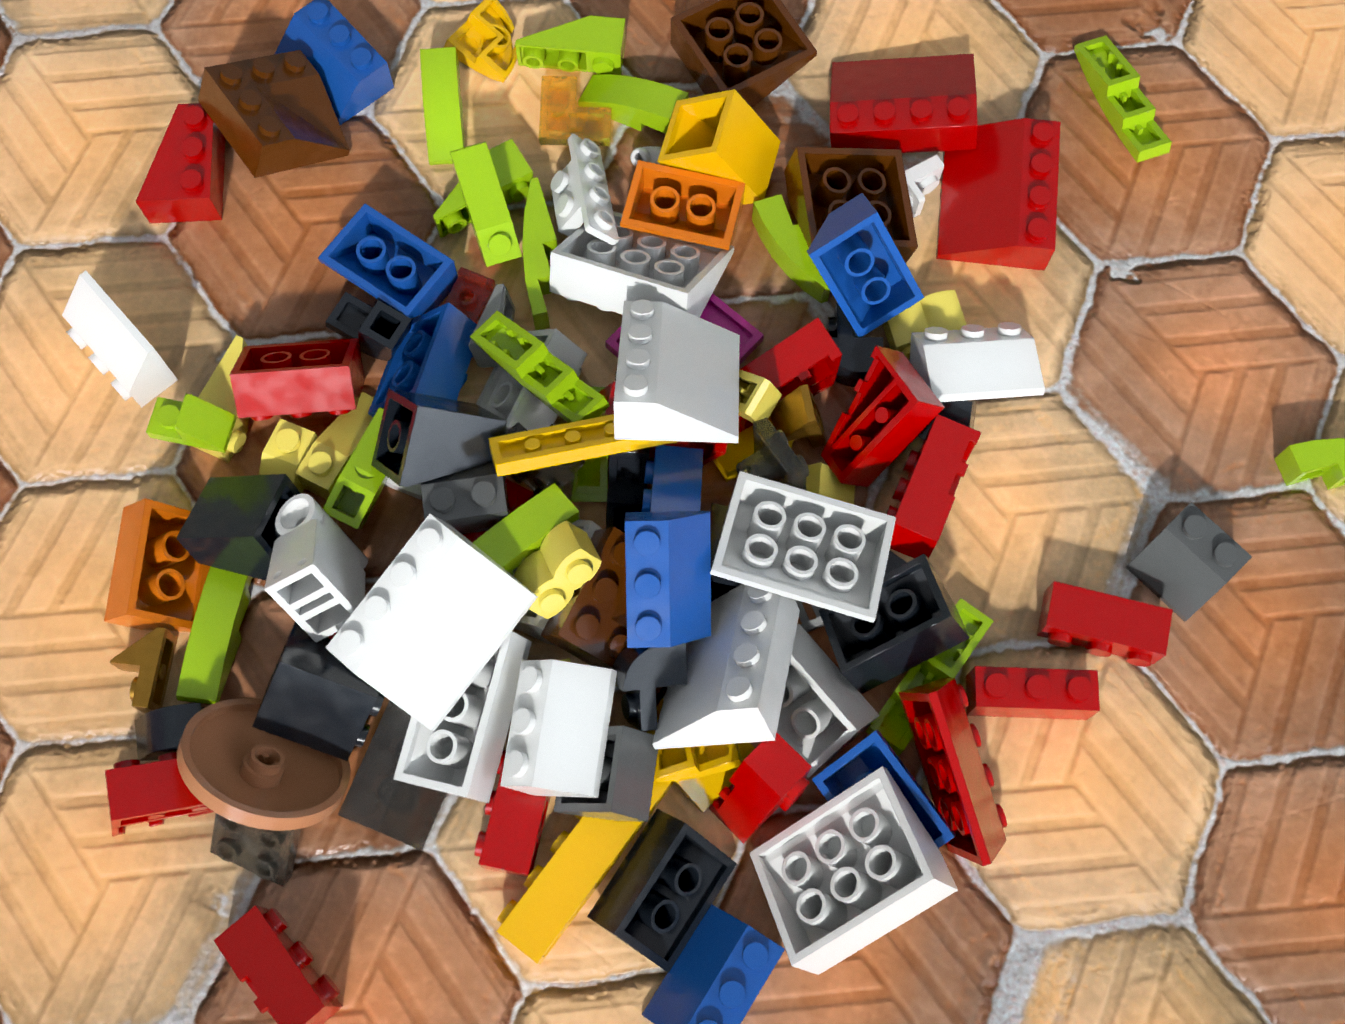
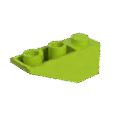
[515,15,626,75]
[433,139,534,238]
[323,407,388,529]

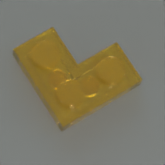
[539,76,612,146]

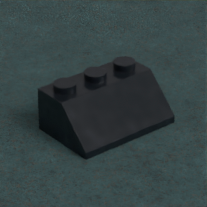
[819,554,970,694]
[587,809,737,973]

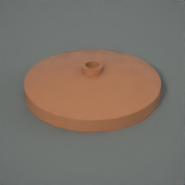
[177,698,351,831]

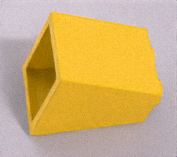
[657,89,781,205]

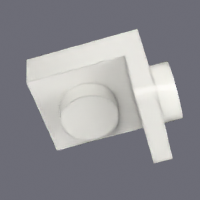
[905,155,945,218]

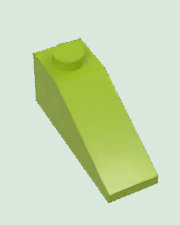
[450,141,522,267]

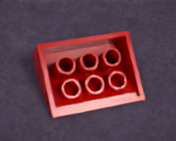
[830,53,978,153]
[936,118,1061,271]
[898,678,1007,866]

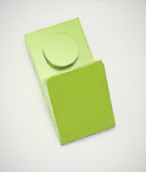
[146,393,237,453]

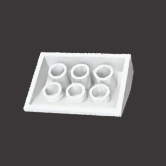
[549,211,734,318]
[614,299,740,443]
[710,471,896,623]
[326,514,538,731]
[652,584,800,749]
[750,766,958,975]

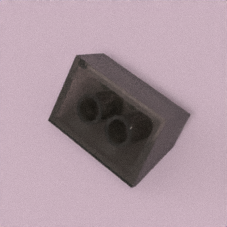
[338,701,448,852]

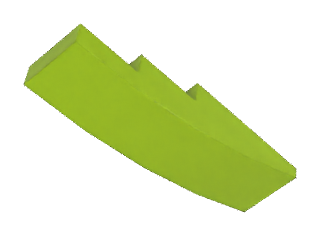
[1074,35,1172,163]
[522,177,558,330]
[470,311,610,423]
[473,483,579,576]
[176,566,253,705]
[866,598,994,756]

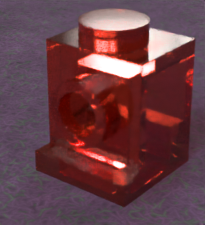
[444,267,496,324]

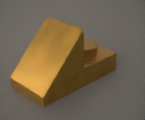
[770,384,827,448]
[110,627,178,714]

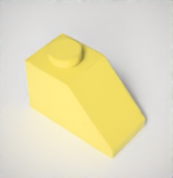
[258,418,318,493]

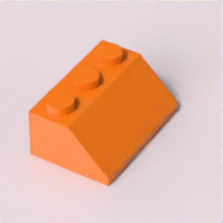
[620,160,745,250]
[104,498,210,632]

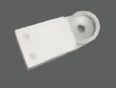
[264,493,368,642]

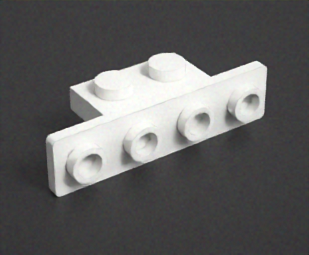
[550,133,619,246]

